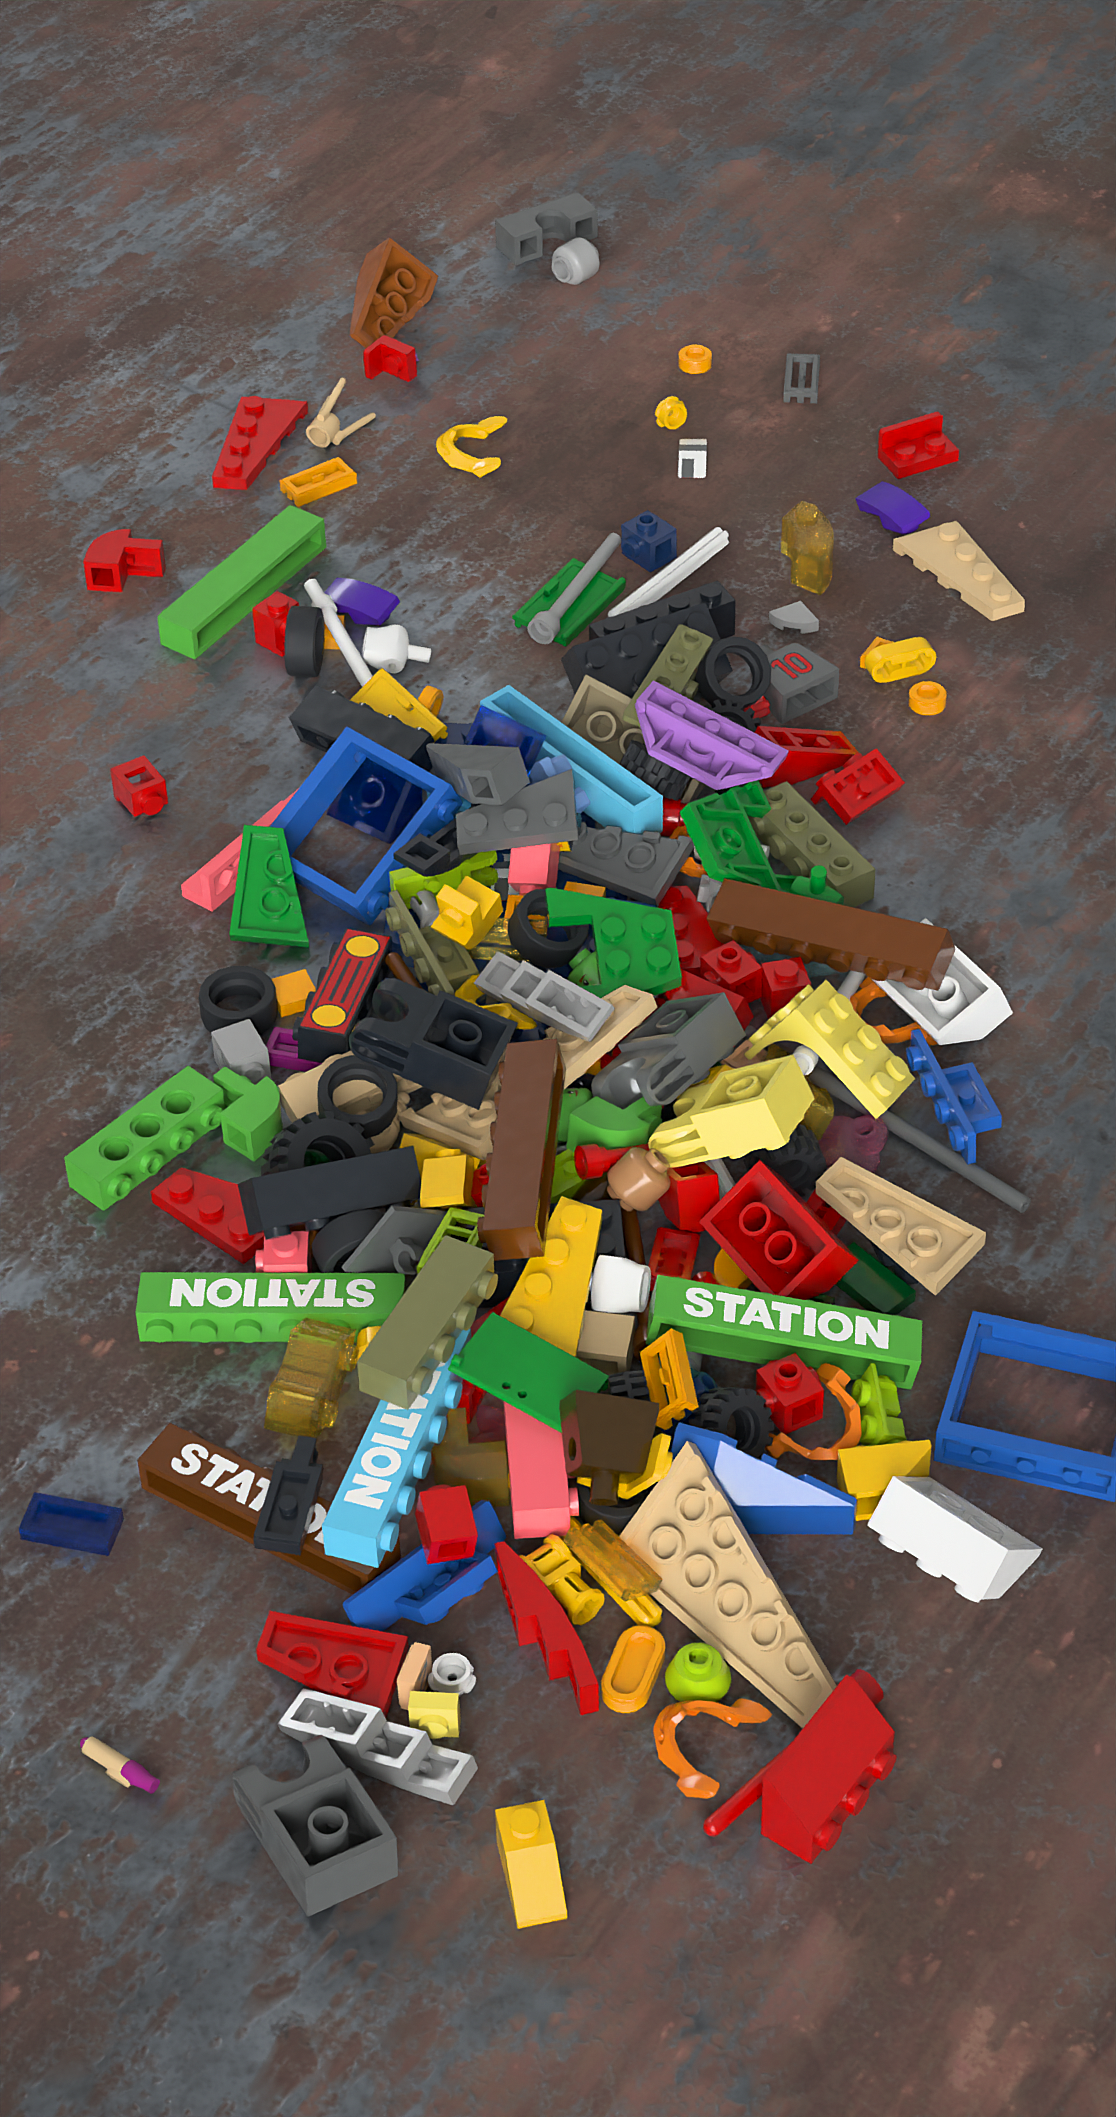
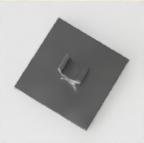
[342,1206,447,1275]

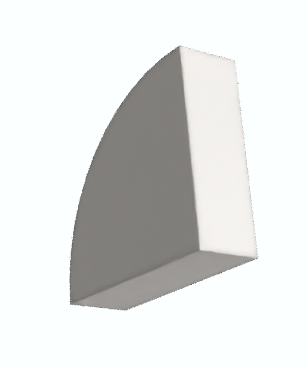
[769,601,819,633]

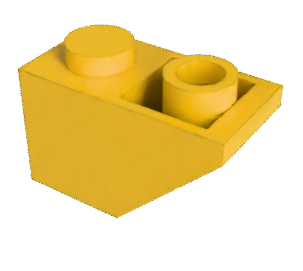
[837,1440,931,1521]

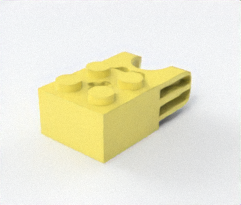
[648,1055,815,1168]

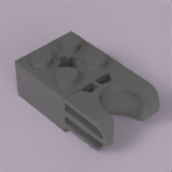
[591,992,746,1109]
[232,1735,398,1917]

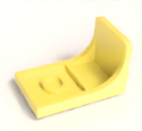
[744,980,915,1119]

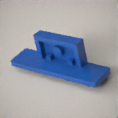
[906,1029,1002,1165]
[343,1500,506,1632]

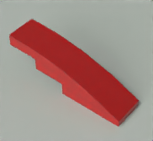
[495,1541,599,1715]

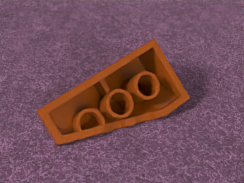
[349,237,439,348]

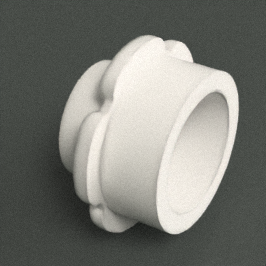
[428,1653,476,1697]

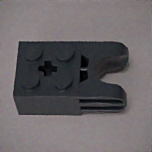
[349,978,518,1110]

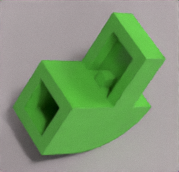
[213,1066,283,1161]
[566,1096,662,1152]

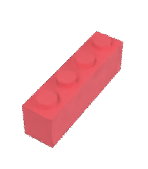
[503,1386,579,1539]

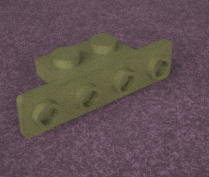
[622,624,713,728]
[385,890,479,996]

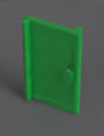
[512,558,626,647]
[448,1312,609,1433]

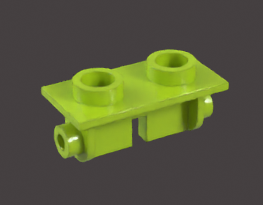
[851,1363,907,1446]

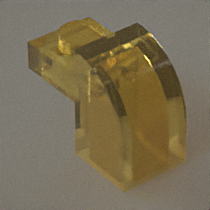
[432,1408,509,1507]

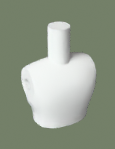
[361,624,431,673]
[590,1255,651,1314]

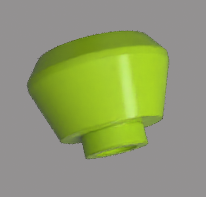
[665,1643,731,1702]

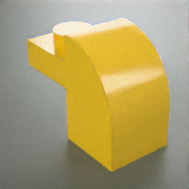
[431,876,503,949]

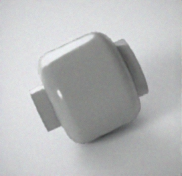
[552,237,600,285]

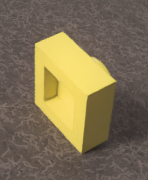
[408,1691,461,1739]

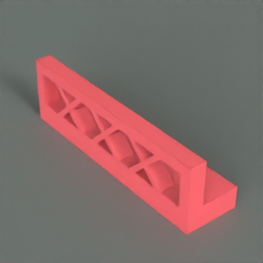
[181,788,299,912]

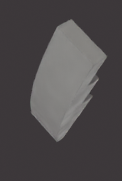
[474,951,615,1042]
[278,1688,478,1805]

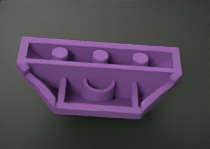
[635,681,789,790]

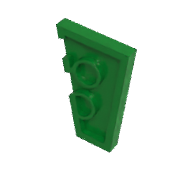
[229,825,310,948]

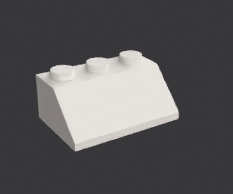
[872,918,1013,1045]
[867,1476,1042,1602]

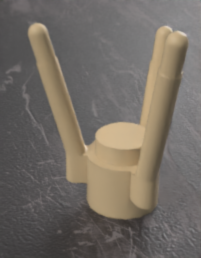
[306,378,376,447]

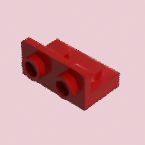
[878,412,959,479]
[810,748,905,825]

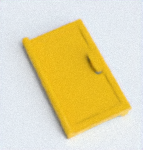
[350,668,448,742]

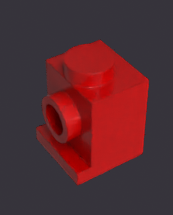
[252,591,299,657]
[110,755,168,817]

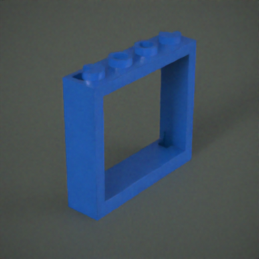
[270,726,463,926]
[934,1311,1116,1502]

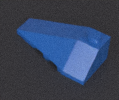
[671,1423,857,1534]

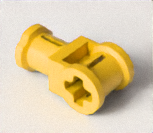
[519,1534,605,1625]

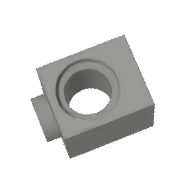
[211,1019,271,1085]

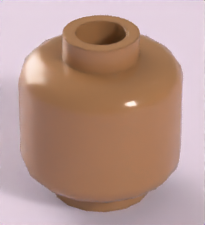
[607,1147,671,1212]

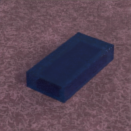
[19,1492,124,1556]

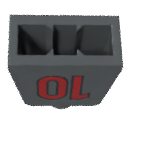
[760,643,839,724]

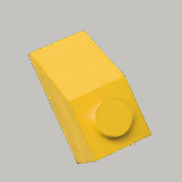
[420,1149,478,1211]
[495,1800,567,1929]

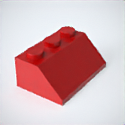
[699,1160,859,1300]
[761,1674,897,1864]

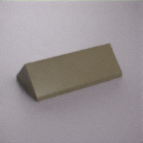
[561,675,706,803]

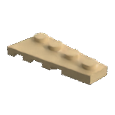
[893,521,1025,621]
[816,1157,986,1296]

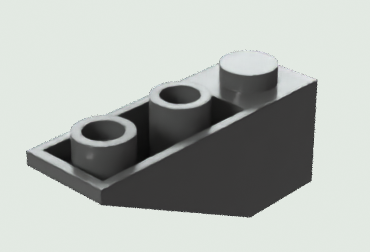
[426,743,530,805]

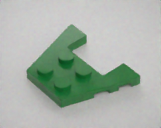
[680,780,798,893]
[545,888,682,998]

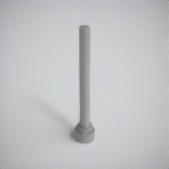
[527,533,621,644]

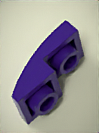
[855,481,931,534]
[324,577,400,626]

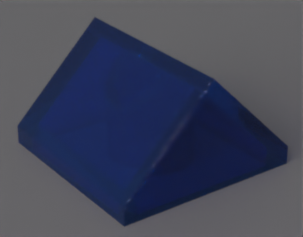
[326,757,423,844]

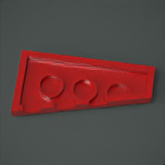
[212,396,308,490]

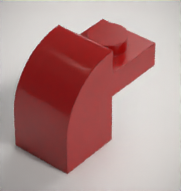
[83,529,166,592]

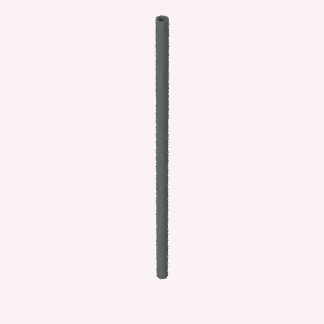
[742,1024,1031,1213]

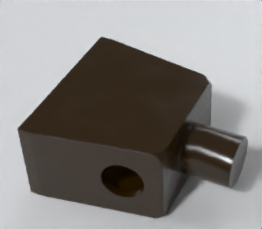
[559,1390,659,1506]

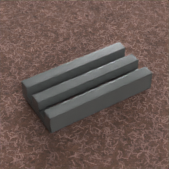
[783,353,820,403]

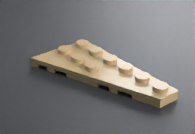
[398,985,657,1160]
[608,1441,837,1728]

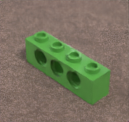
[64,1066,225,1211]

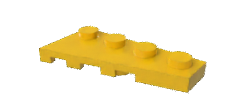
[500,1196,602,1358]

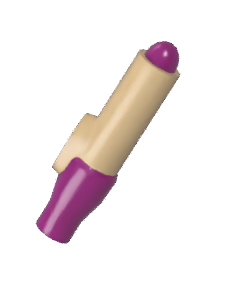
[80,1736,160,1794]

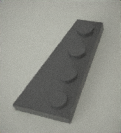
[558,822,695,907]

